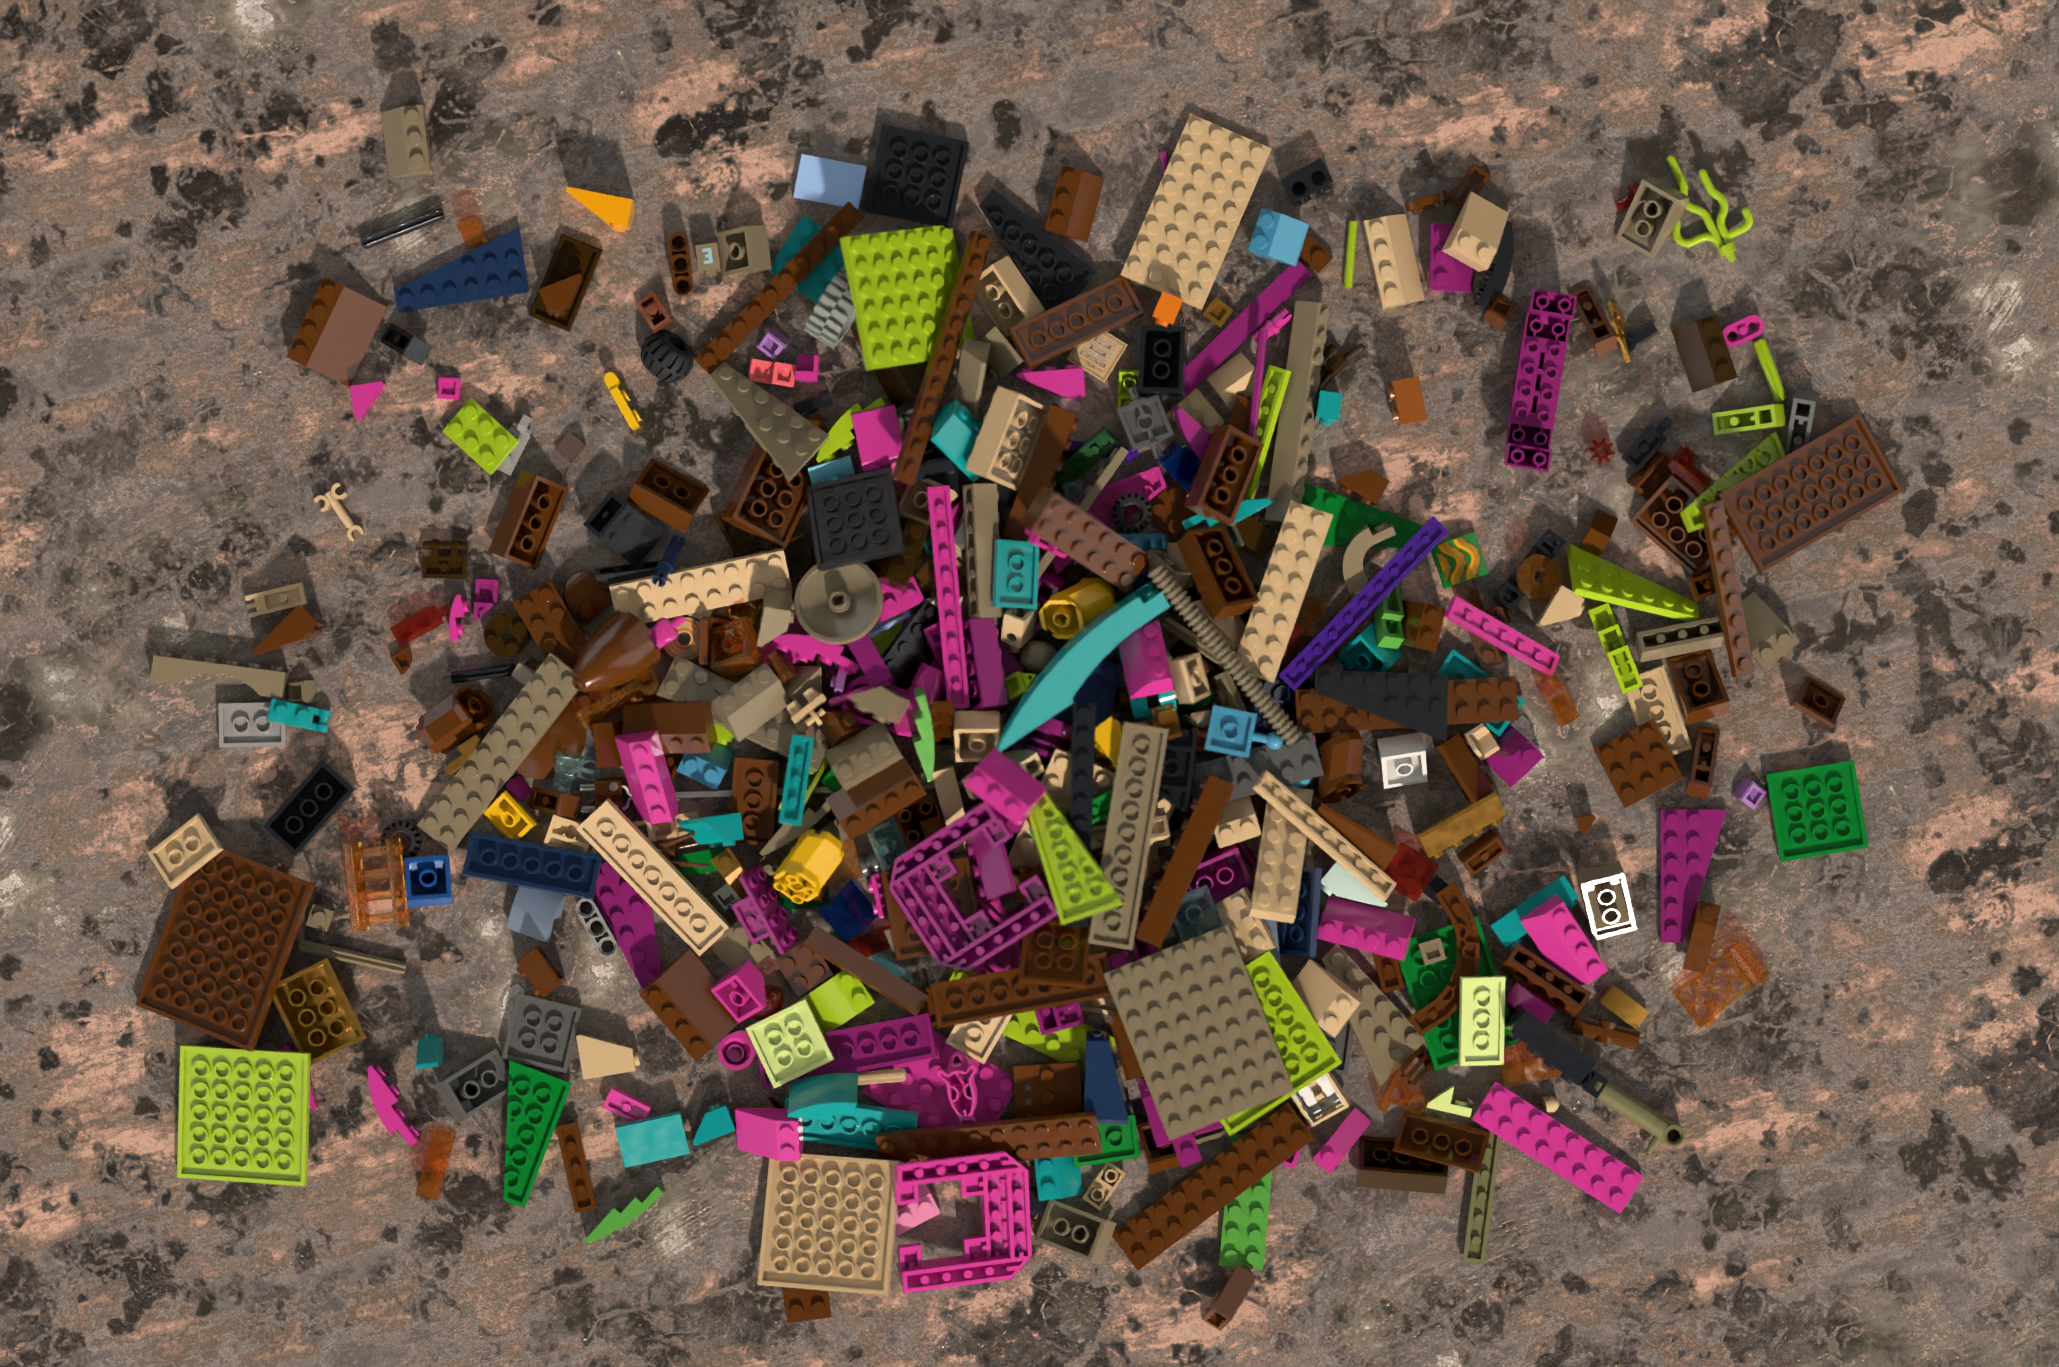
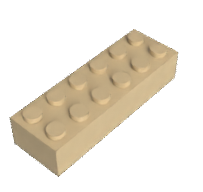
[1249,786,1313,924]

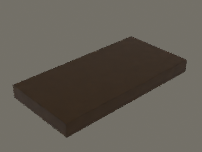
[528,234,603,332]

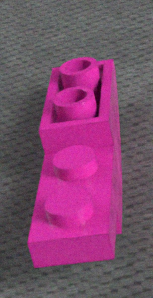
[773,634,860,676]
[368,1064,420,1147]

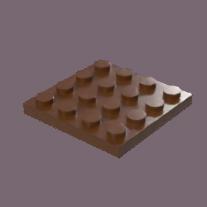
[880,857,978,960]

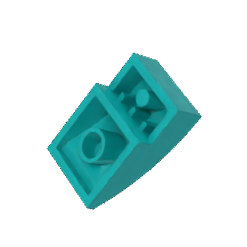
[788,1073,858,1121]

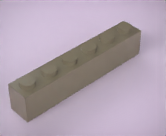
[963,484,1004,619]

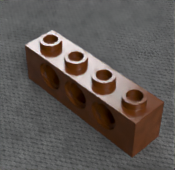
[1499,943,1592,1019]

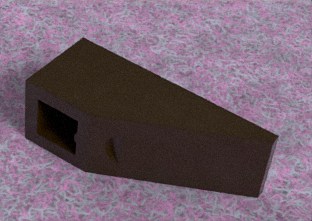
[1235,513,1278,560]

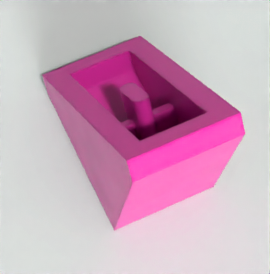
[350,381,387,421]

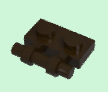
[422,539,468,579]

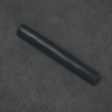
[360,208,445,249]

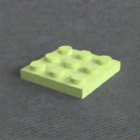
[746,999,835,1089]

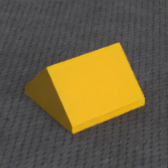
[483,790,538,840]

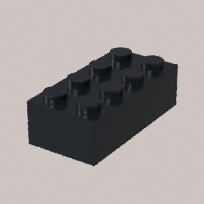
[263,760,358,856]

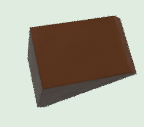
[1579,509,1618,557]

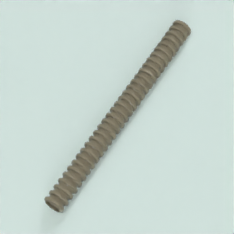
[1148,563,1302,745]

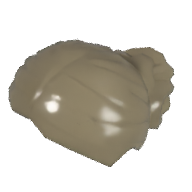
[1183,704,1217,729]
[759,841,796,876]

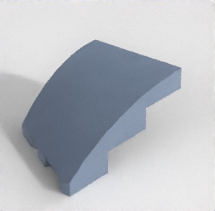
[506,886,566,942]

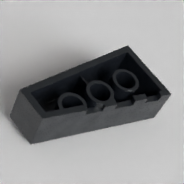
[1505,1004,1595,1085]

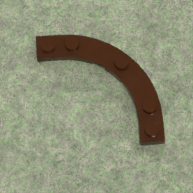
[1408,882,1480,1036]

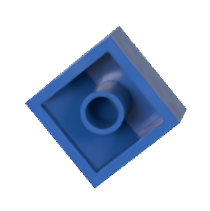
[404,855,453,908]

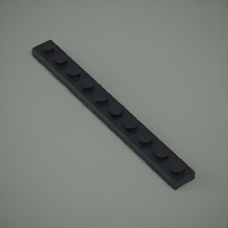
[1066,702,1096,927]

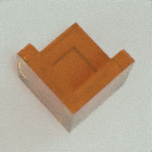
[456,215,489,250]
[1152,703,1182,740]

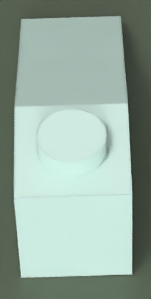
[1321,861,1388,908]

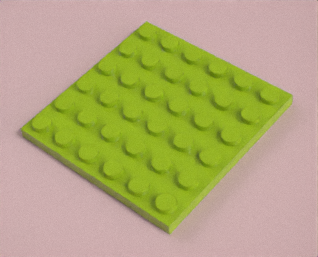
[840,225,975,370]
[1220,950,1342,1136]
[177,1044,311,1186]

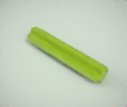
[1753,339,1787,402]

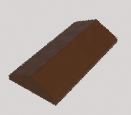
[1393,1110,1490,1173]

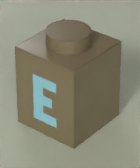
[695,242,722,277]

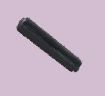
[450,663,516,684]

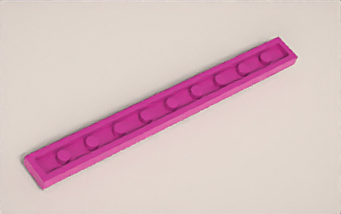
[927,485,970,709]

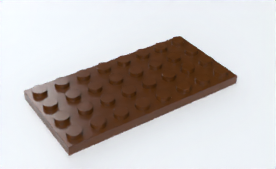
[1716,414,1903,574]

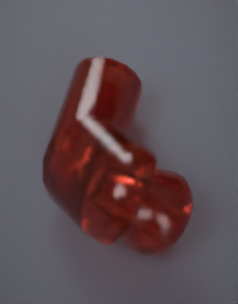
[1614,182,1639,211]

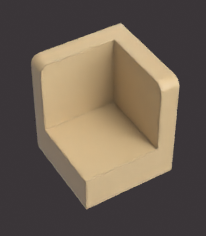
[1464,723,1500,760]

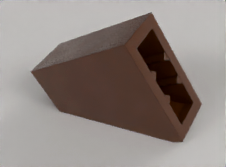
[1202,1265,1257,1331]

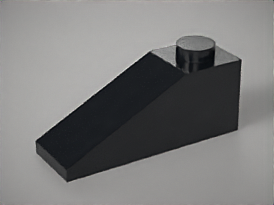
[595,561,659,584]

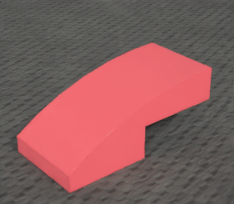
[748,359,797,388]

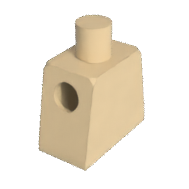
[1001,602,1041,653]

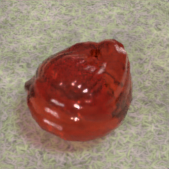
[750,984,784,1021]

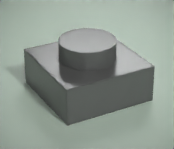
[711,883,741,913]

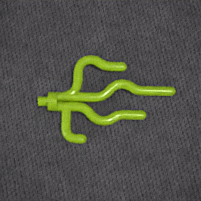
[1667,155,1754,263]

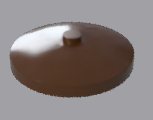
[503,701,586,780]

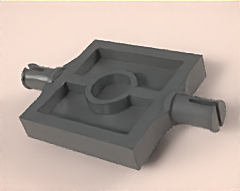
[1116,386,1174,459]

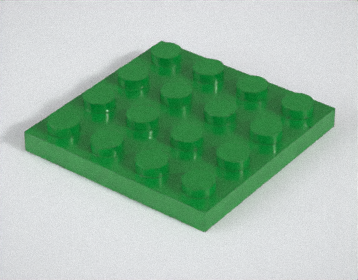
[1765,760,1869,862]

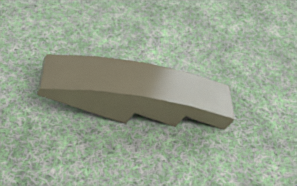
[759,800,831,856]

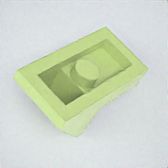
[1425,1085,1472,1117]

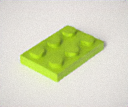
[442,398,520,475]

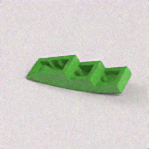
[911,687,934,782]
[584,1185,665,1244]

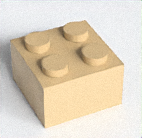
[954,711,1001,762]

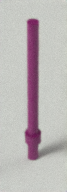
[1248,330,1268,440]

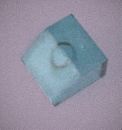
[866,819,908,872]

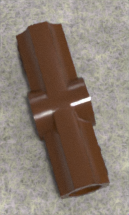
[1571,1015,1640,1050]

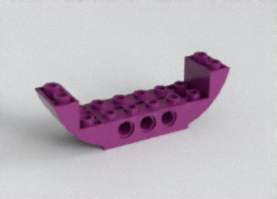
[1504,289,1577,472]

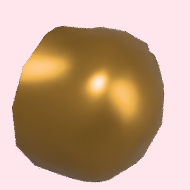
[728,600,762,627]

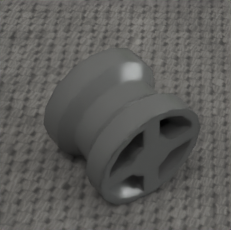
[857,851,882,877]

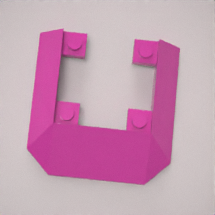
[892,1151,1032,1293]

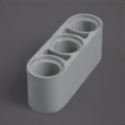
[576,898,619,957]

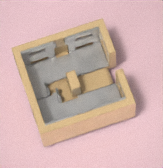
[1291,1071,1349,1128]

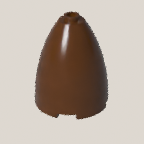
[572,610,661,692]

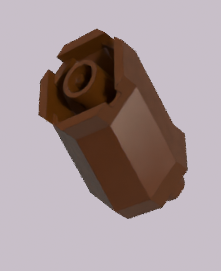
[416,684,494,754]
[1317,730,1364,804]

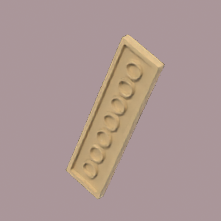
[1236,500,1333,683]
[609,548,793,623]
[576,798,732,956]

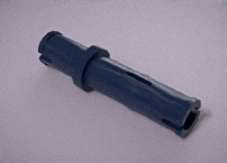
[652,535,685,587]

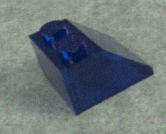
[817,880,879,944]

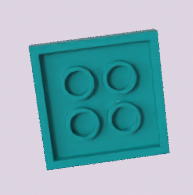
[767,215,845,304]

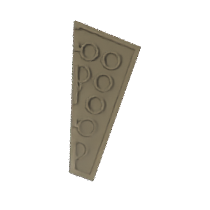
[709,362,829,482]
[1320,944,1425,1086]

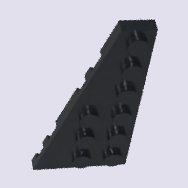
[1314,670,1449,742]

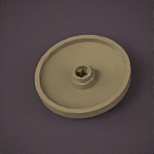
[794,563,884,645]

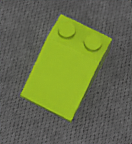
[796,970,876,1033]

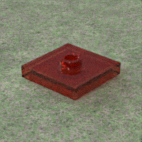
[1383,842,1439,903]

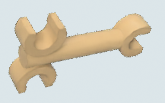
[313,483,365,541]

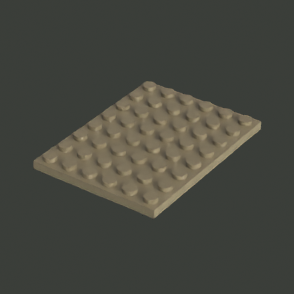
[1103,924,1294,1141]

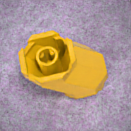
[1039,578,1117,639]
[774,829,844,904]

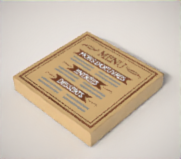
[1067,332,1128,383]

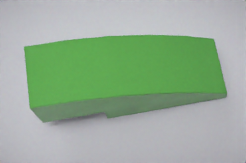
[1374,584,1405,649]

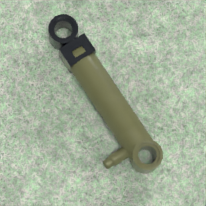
[1572,1070,1685,1154]

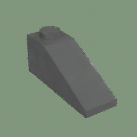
[1785,389,1819,455]

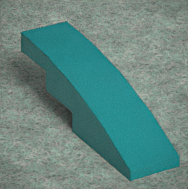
[1182,498,1275,530]

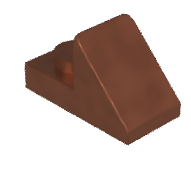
[635,292,673,333]

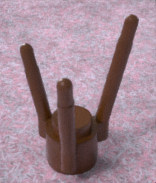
[656,832,708,868]

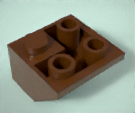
[893,794,945,851]

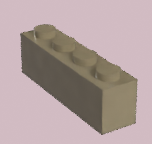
[1635,616,1726,663]

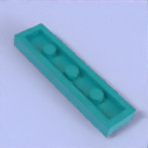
[779,734,814,826]

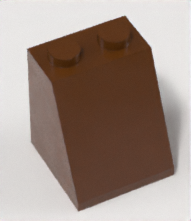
[1400,600,1446,653]

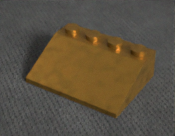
[273,958,367,1066]

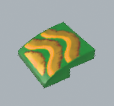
[1431,532,1489,589]

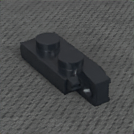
[1621,417,1673,472]

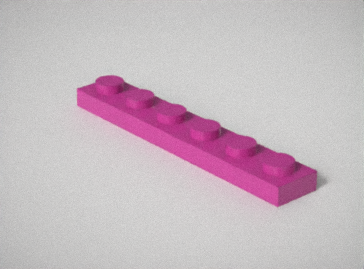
[1444,596,1560,676]

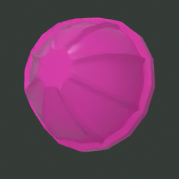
[717,1030,756,1070]

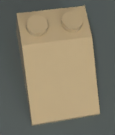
[1441,192,1509,272]
[1292,958,1364,1038]

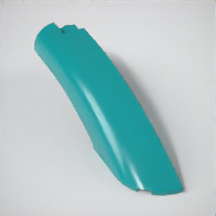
[996,581,1170,752]

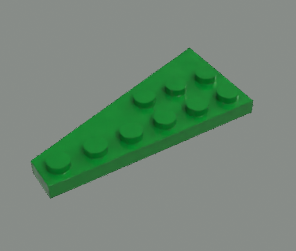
[1301,482,1423,548]

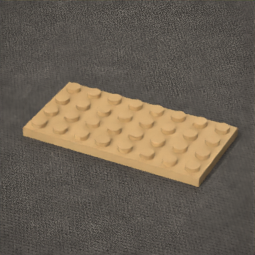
[1121,113,1272,310]

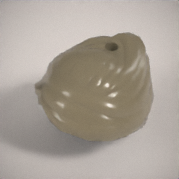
[1019,639,1057,676]

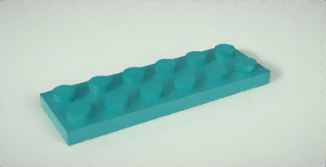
[784,1094,919,1150]

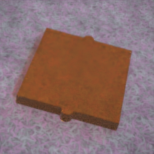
[828,840,863,885]

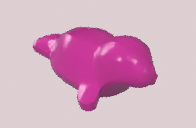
[937,1051,978,1124]

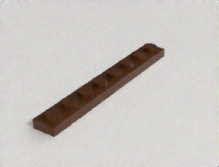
[1700,500,1755,678]

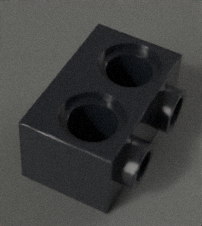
[1281,158,1333,206]

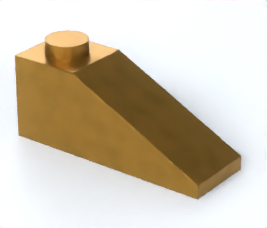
[711,847,748,899]

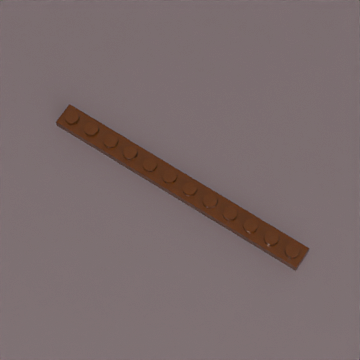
[892,230,993,485]

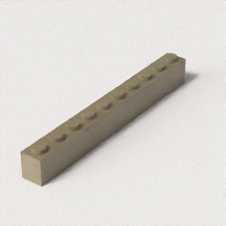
[1265,300,1330,523]

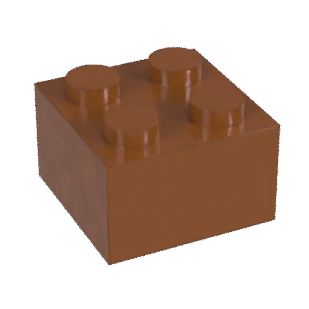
[1386,376,1427,427]

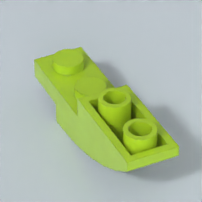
[816,397,886,464]

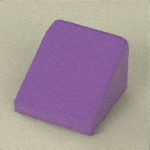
[757,327,790,361]
[1732,777,1767,810]

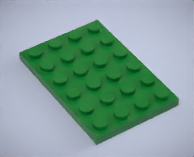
[1398,916,1517,1071]

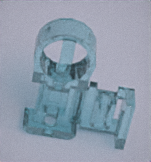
[551,751,600,795]

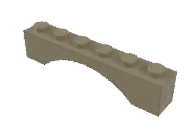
[150,652,288,699]

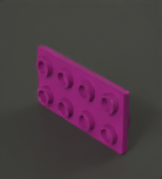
[731,863,799,955]

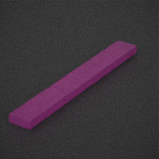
[1185,260,1312,397]

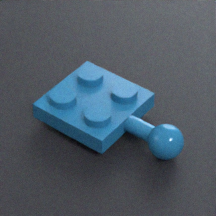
[1204,705,1283,758]

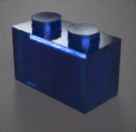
[1156,440,1202,493]

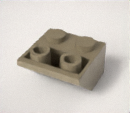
[850,686,912,725]

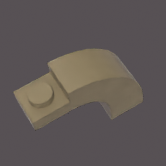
[1342,522,1396,594]

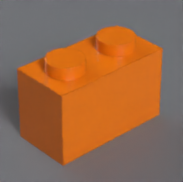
[1152,291,1183,327]

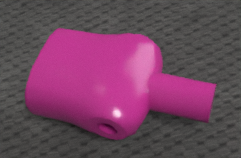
[649,615,686,649]

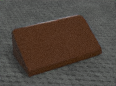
[1627,450,1676,500]
[1457,829,1508,877]

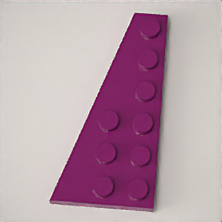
[1660,809,1727,943]
[594,862,662,988]

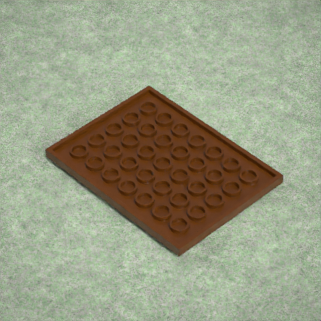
[135,849,315,1052]

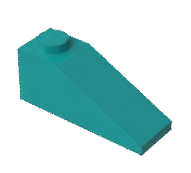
[415,1033,446,1069]

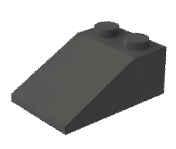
[434,1049,509,1123]

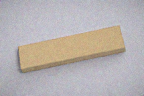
[933,765,968,854]

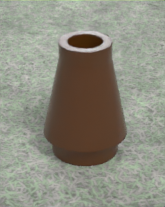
[767,650,797,684]

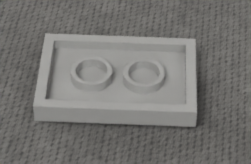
[218,702,287,748]

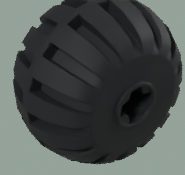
[640,330,695,383]

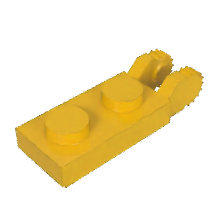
[603,371,641,430]

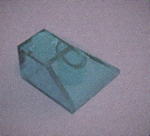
[1173,885,1223,943]

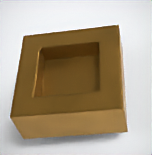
[1202,297,1233,328]

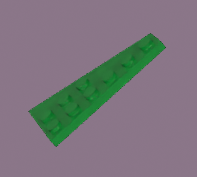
[504,1060,572,1208]

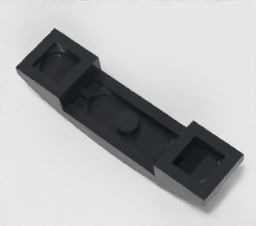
[1494,528,1566,612]

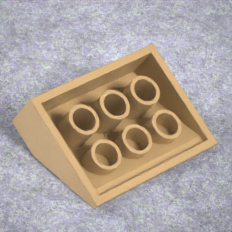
[966,386,1050,491]

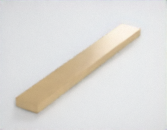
[1252,770,1397,902]

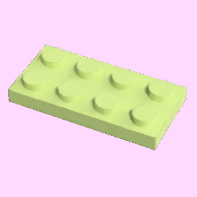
[1458,976,1506,1066]

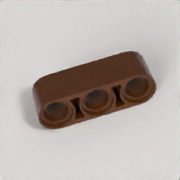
[668,232,694,297]

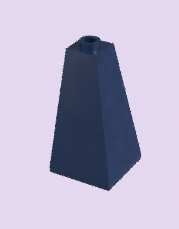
[1084,1030,1129,1124]

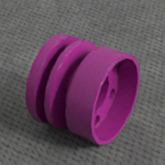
[1022,718,1073,761]

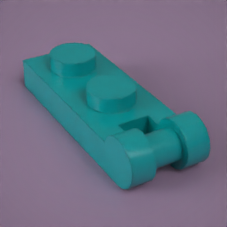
[266,699,332,733]

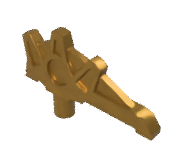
[1607,299,1632,363]

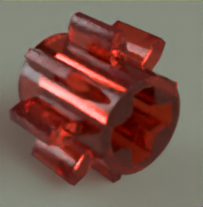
[1587,437,1615,465]

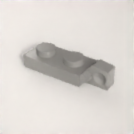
[497,414,533,476]

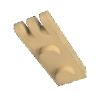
[244,582,308,618]

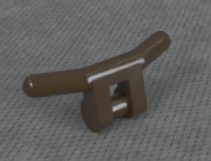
[1317,343,1365,393]

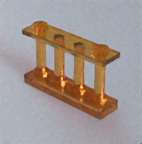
[343,838,410,932]

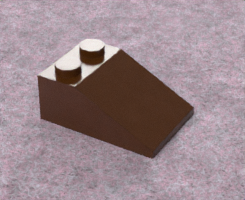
[252,604,324,656]
[1665,649,1730,725]

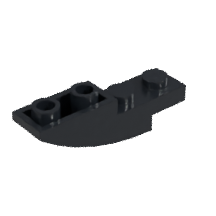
[1474,221,1514,310]

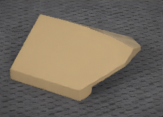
[544,814,590,853]

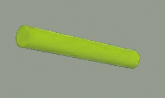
[1343,221,1358,288]

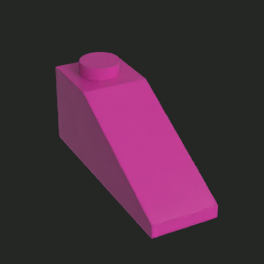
[1312,1107,1372,1174]

